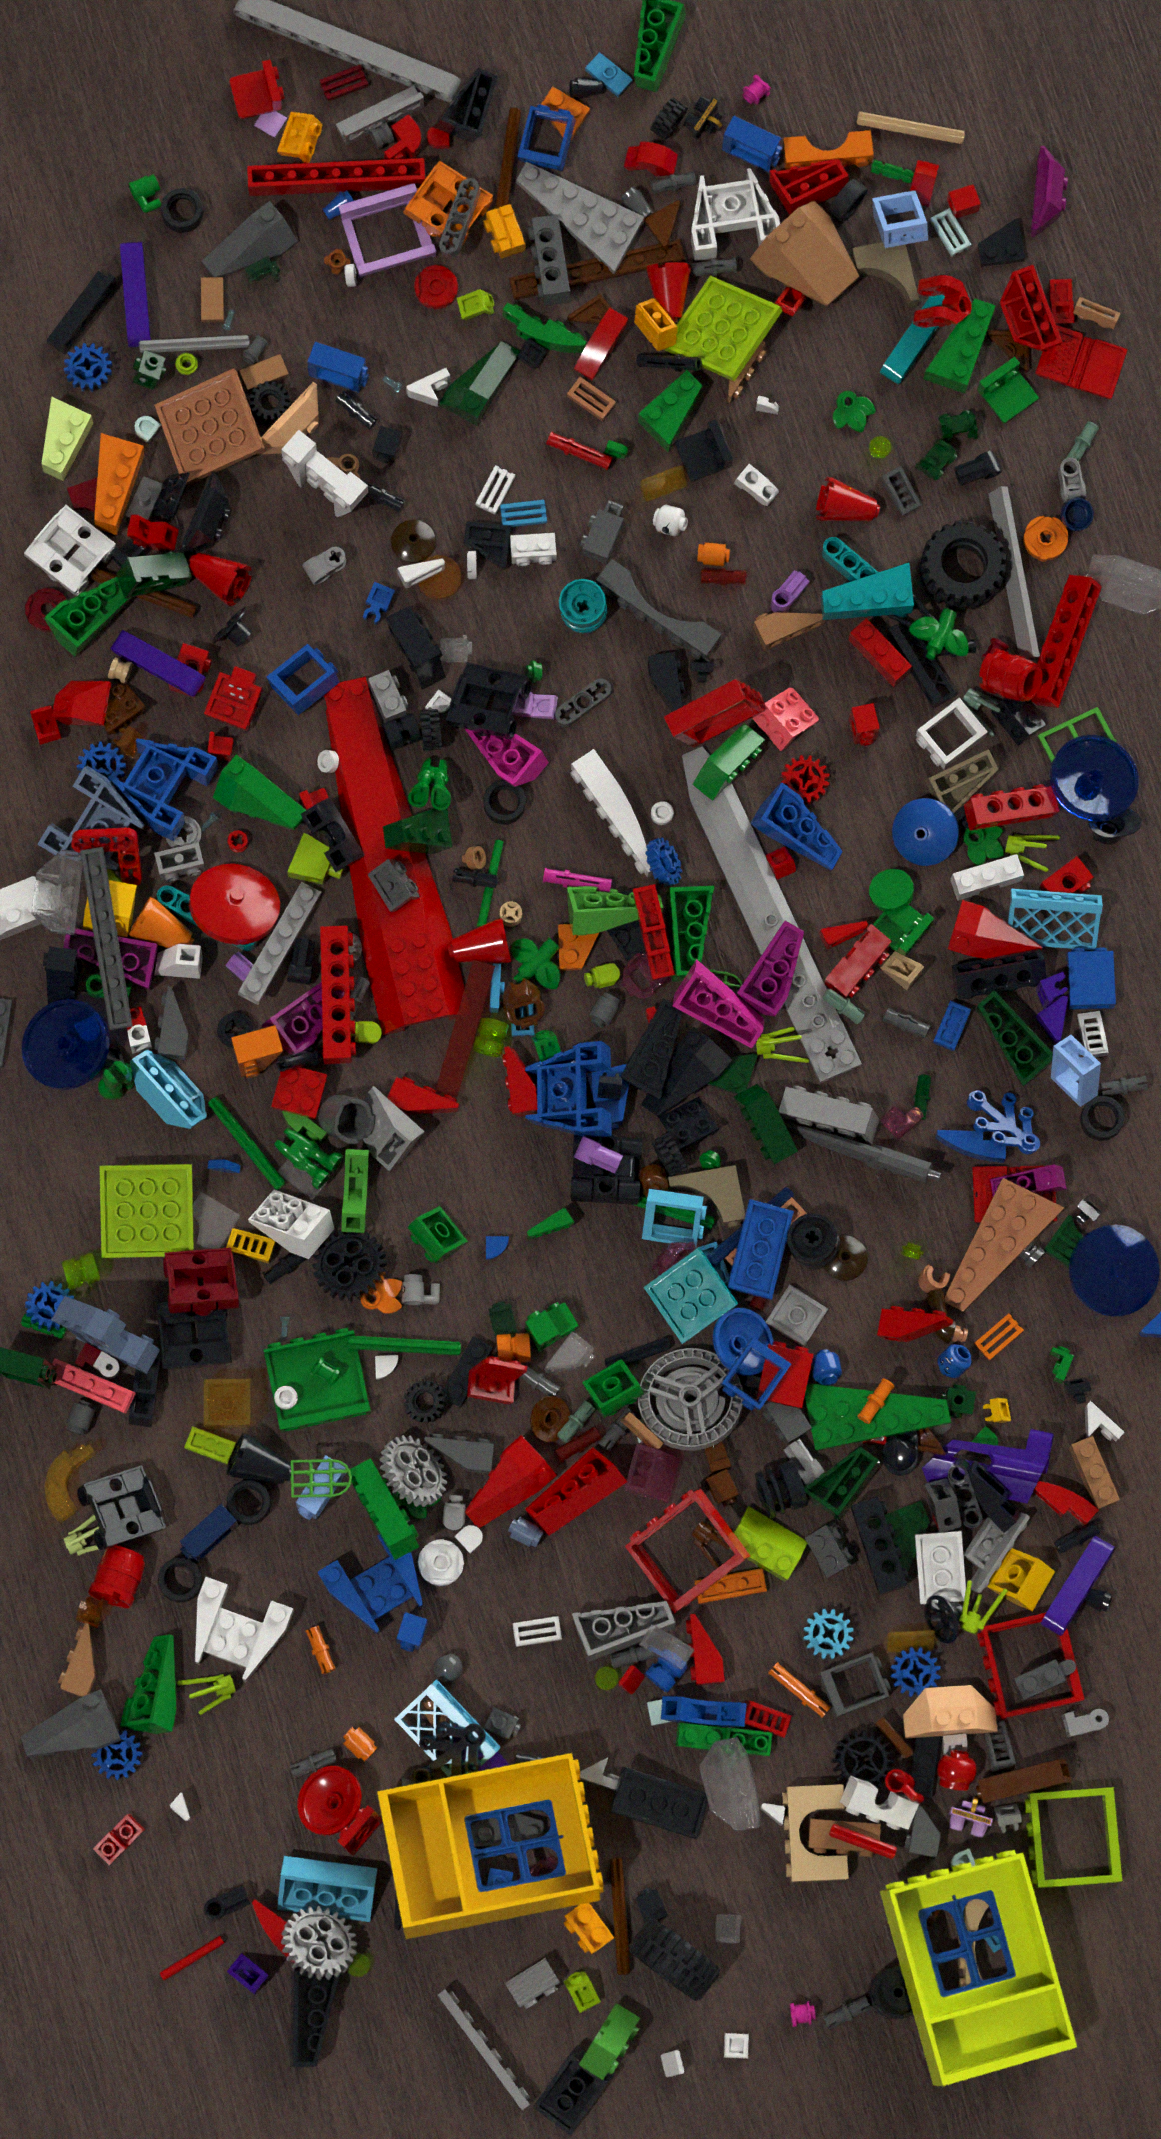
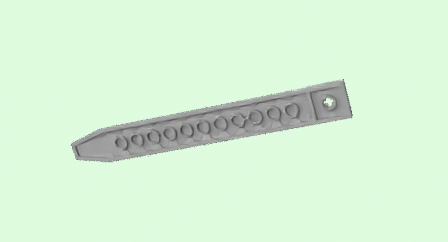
[682,746,862,1083]

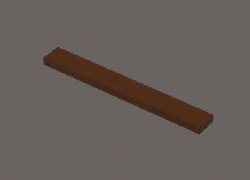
[509,239,685,301]

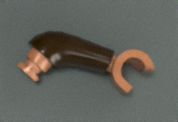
[918,1265,968,1345]

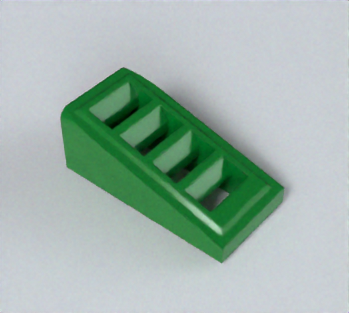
[526,1208,575,1240]

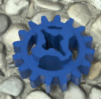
[64,343,112,392]
[77,742,126,783]
[645,837,682,887]
[25,1281,74,1331]
[890,1647,941,1698]
[91,1730,143,1781]

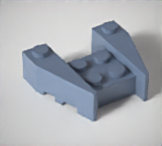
[38,766,146,870]
[51,1296,160,1374]

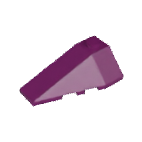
[737,921,804,1017]
[261,971,344,1054]

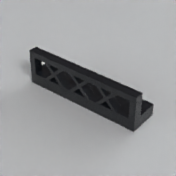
[47,271,117,355]
[887,620,957,709]

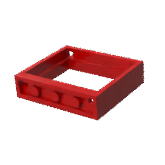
[664,679,765,748]
[625,1489,751,1613]
[977,1613,1085,1720]

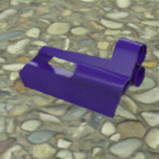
[922,1429,1054,1503]

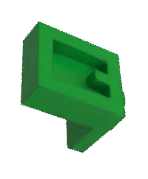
[531,1030,561,1062]
[1050,1346,1074,1384]

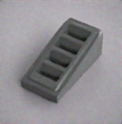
[879,466,922,516]
[984,1720,1016,1773]

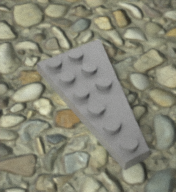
[516,162,644,275]

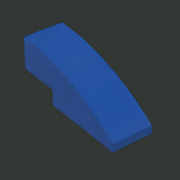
[935,1130,1006,1163]

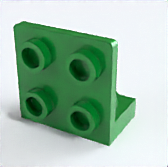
[977,357,1039,423]
[873,904,934,956]

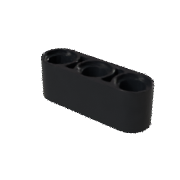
[948,1459,985,1528]

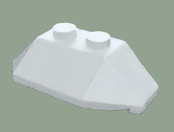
[0,876,72,940]

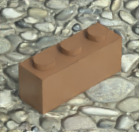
[1069,1436,1120,1510]
[807,1819,881,1857]

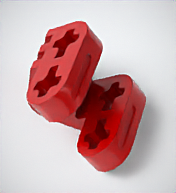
[913,275,972,328]

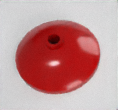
[297,1766,361,1836]

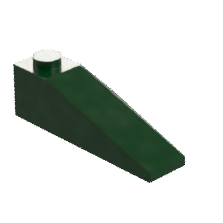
[439,341,519,426]

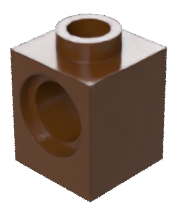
[705,1469,739,1507]

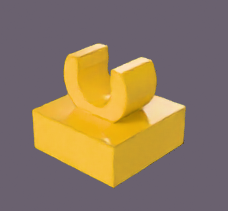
[983,1398,1011,1423]

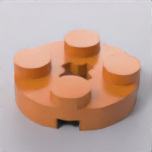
[1023,516,1068,562]

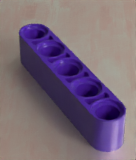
[120,242,150,348]
[110,630,206,697]
[1041,1536,1115,1636]

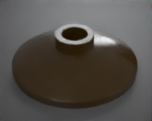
[391,520,436,563]
[824,1235,868,1281]

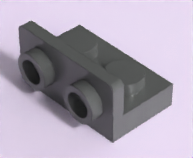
[367,859,420,912]

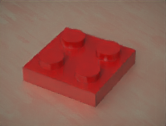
[271,1067,327,1120]
[337,1805,383,1856]

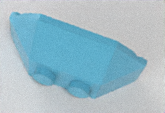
[130,1050,207,1129]

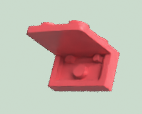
[752,687,819,751]

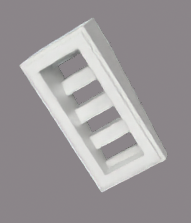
[397,559,445,588]
[1077,1011,1109,1057]

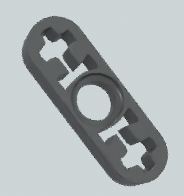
[555,679,611,727]

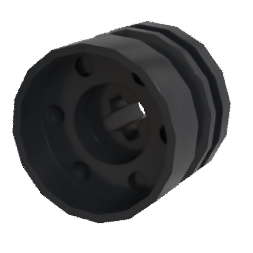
[755,1460,808,1519]

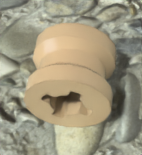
[108,657,133,684]
[500,901,522,927]

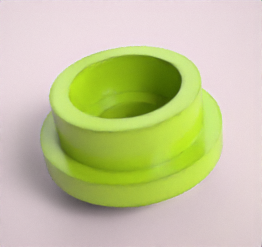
[176,353,198,375]

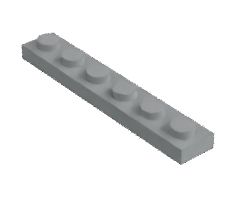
[238,882,321,1005]
[438,1990,531,2110]

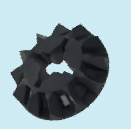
[217,1012,253,1048]

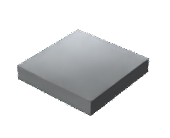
[766,1285,828,1347]

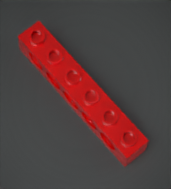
[1031,574,1102,708]
[320,926,356,1064]

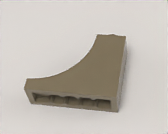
[849,242,919,308]
[668,1165,745,1228]

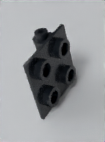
[152,472,190,522]
[659,1096,719,1151]

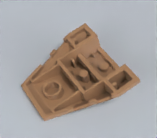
[750,201,859,306]

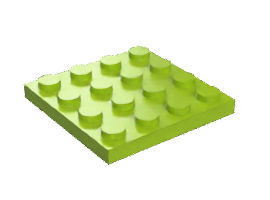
[664,276,782,381]
[100,1164,194,1258]

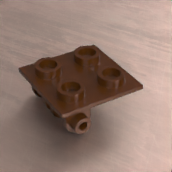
[104,682,146,735]

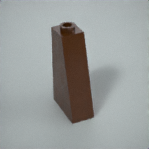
[976,1759,1072,1803]

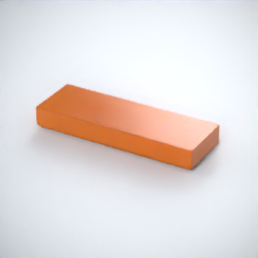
[694,1568,767,1604]

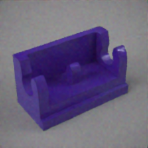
[1035,972,1068,1009]

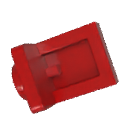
[30,705,61,745]

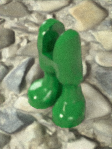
[408,758,451,810]
[98,1061,135,1100]
[274,1128,343,1190]

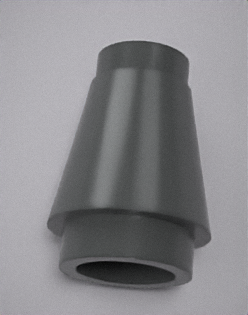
[621,186,653,218]

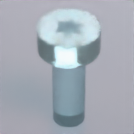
[383,376,403,392]
[200,812,219,831]
[280,1317,290,1337]

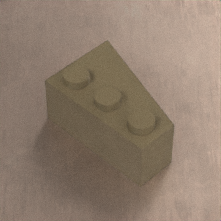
[925,749,998,813]

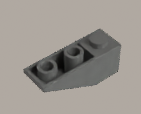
[154,986,189,1061]
[425,1434,494,1474]

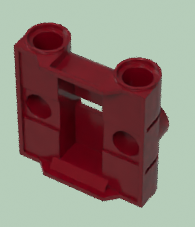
[163,1248,239,1316]

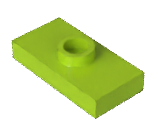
[184,1426,236,1465]

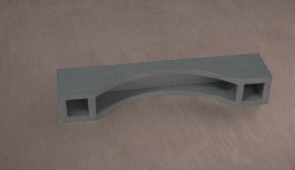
[596,559,722,661]

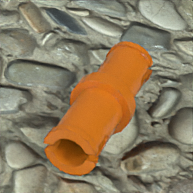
[857,1378,895,1424]
[305,1626,336,1675]

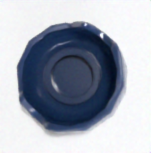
[1060,497,1094,531]

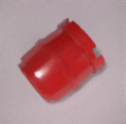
[979,648,1043,702]
[88,1546,145,1609]

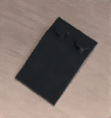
[533,2045,616,2136]

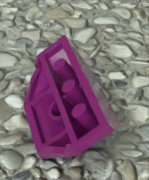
[1031,146,1068,237]

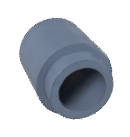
[508,1517,544,1547]

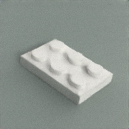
[915,1531,966,1604]

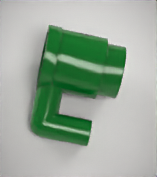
[128,174,161,213]

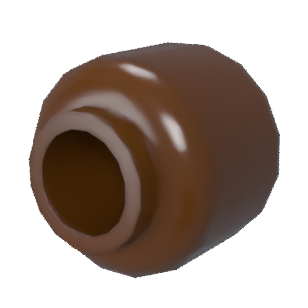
[638,1164,668,1197]

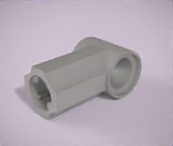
[783,1439,825,1486]

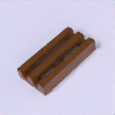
[875,1717,913,1760]

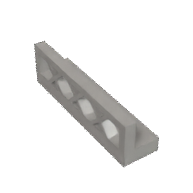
[336,86,424,146]

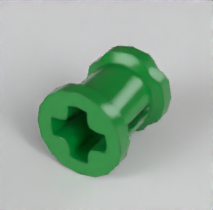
[310,1356,340,1386]

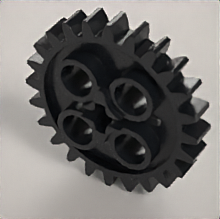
[312,1230,388,1302]

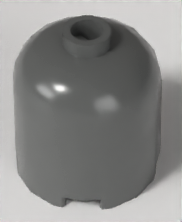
[318,1095,375,1144]

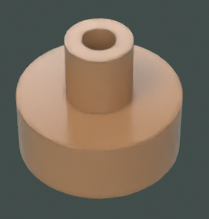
[462,846,486,870]

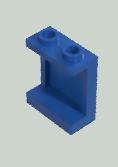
[1066,948,1116,1010]

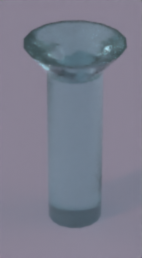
[222,309,235,330]

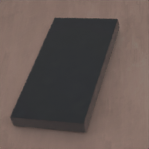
[609,1767,710,1839]

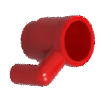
[885,1769,924,1803]

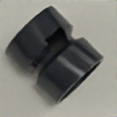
[382,713,422,751]

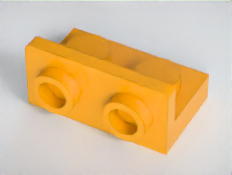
[277,112,322,163]
[563,1903,614,1955]

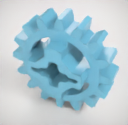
[803,1609,853,1660]

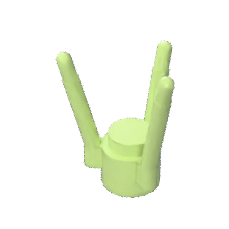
[63,1515,117,1556]

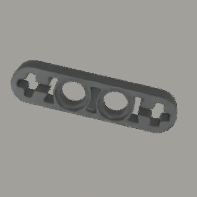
[439,178,480,258]

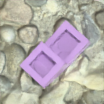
[513,692,558,719]

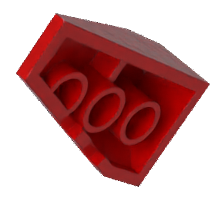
[465,1435,557,1528]

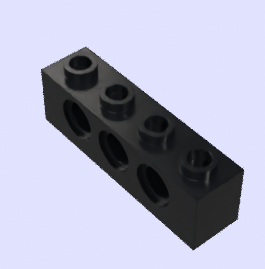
[951,949,1047,999]
[850,1497,909,1596]

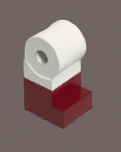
[74,1343,120,1379]

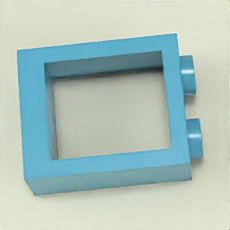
[642,1189,707,1247]

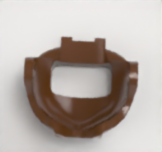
[501,978,545,1029]

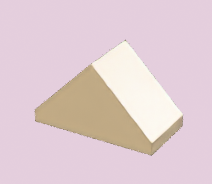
[881,951,924,990]

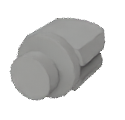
[443,1495,466,1530]

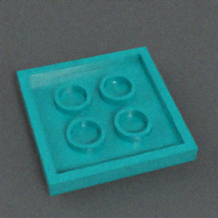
[643,1248,739,1344]

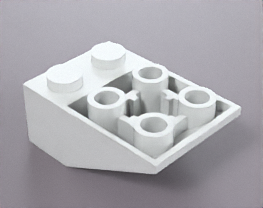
[248,1189,335,1259]

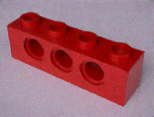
[963,784,1060,831]

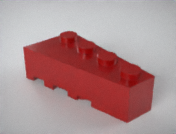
[525,1447,627,1536]

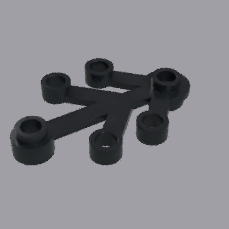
[413,1721,486,1784]

